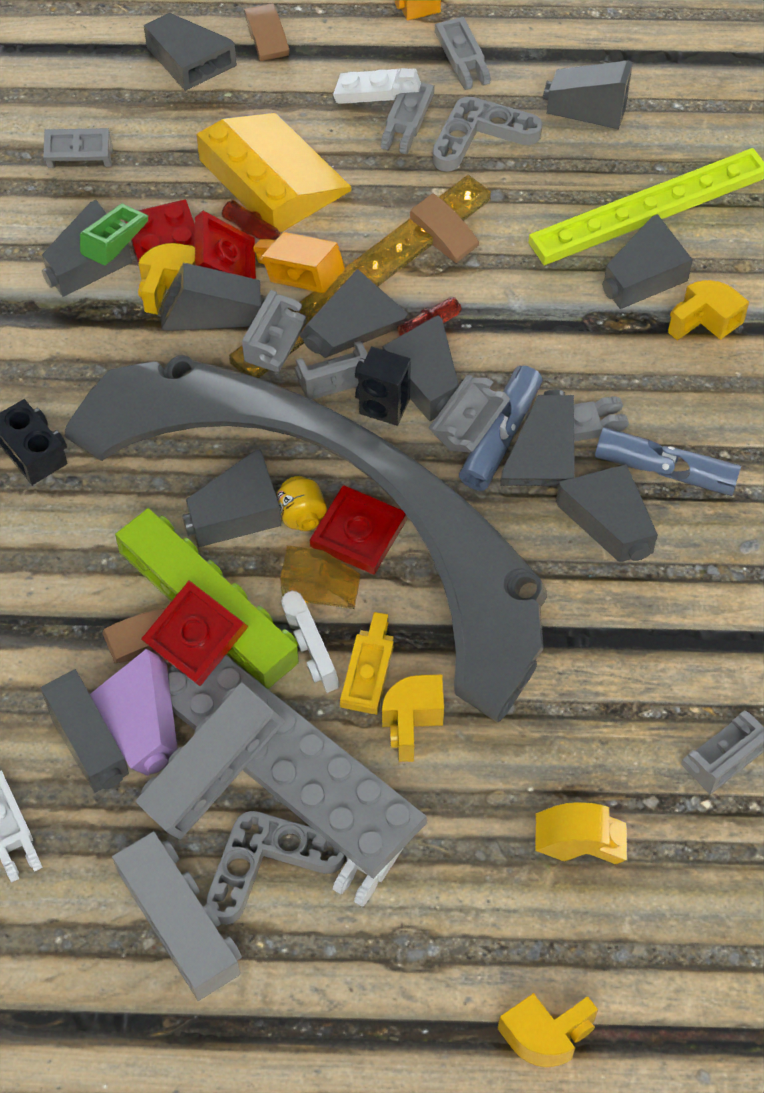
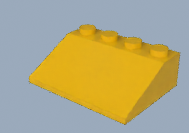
[196,113,351,236]

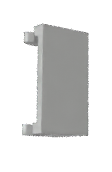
[43,128,113,168]
[242,290,306,373]
[295,341,367,400]
[429,375,510,452]
[681,710,764,795]

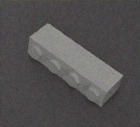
[135,682,286,840]
[112,831,242,1001]

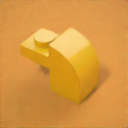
[138,243,195,315]
[668,280,749,341]
[382,674,444,762]
[535,802,627,864]
[498,993,598,1067]

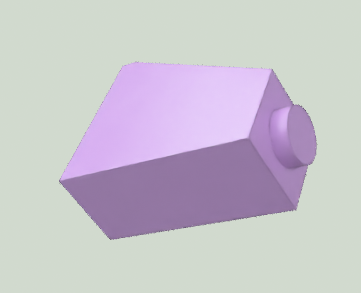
[90,649,177,776]

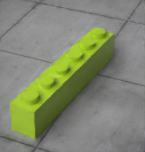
[115,508,299,689]

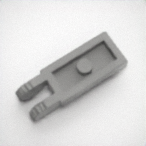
[435,17,491,90]
[381,82,435,155]
[526,396,629,442]

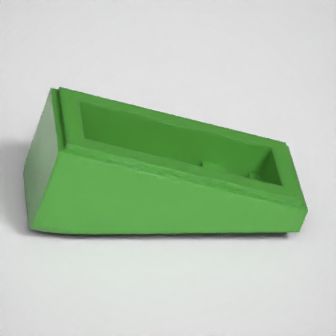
[80,203,148,266]

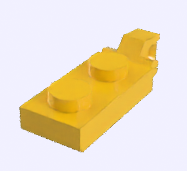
[340,612,394,715]

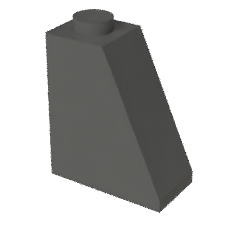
[144,13,237,91]
[543,61,633,130]
[42,200,132,297]
[602,214,693,309]
[161,263,264,331]
[299,269,408,358]
[382,315,459,421]
[500,390,574,486]
[182,449,281,548]
[556,464,658,562]
[40,669,129,793]

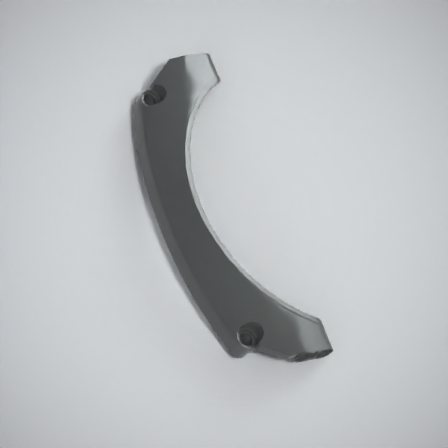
[65,355,547,722]

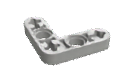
[432,97,542,172]
[206,811,345,925]

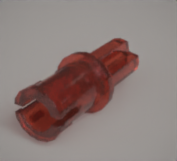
[222,200,281,240]
[397,297,462,336]

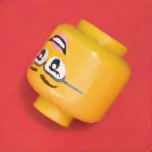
[276,476,327,531]

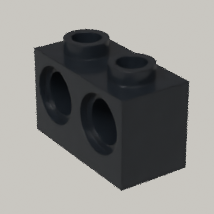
[355,346,411,426]
[0,399,68,485]

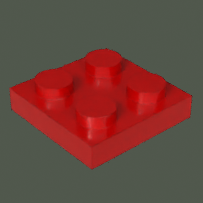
[125,199,195,262]
[195,210,256,279]
[309,485,407,575]
[141,580,248,686]

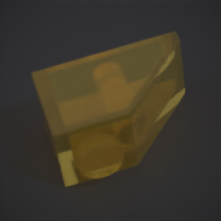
[280,546,361,609]

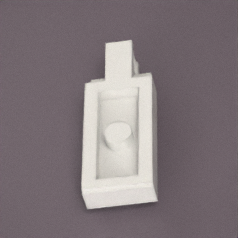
[333,68,421,104]

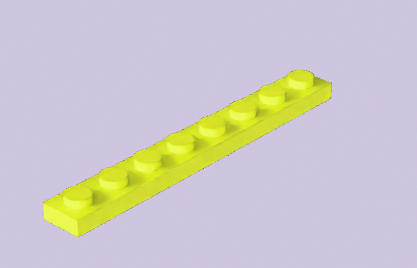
[528,148,764,266]

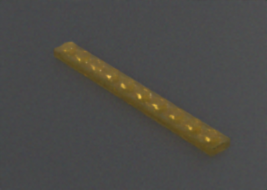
[229,175,491,379]

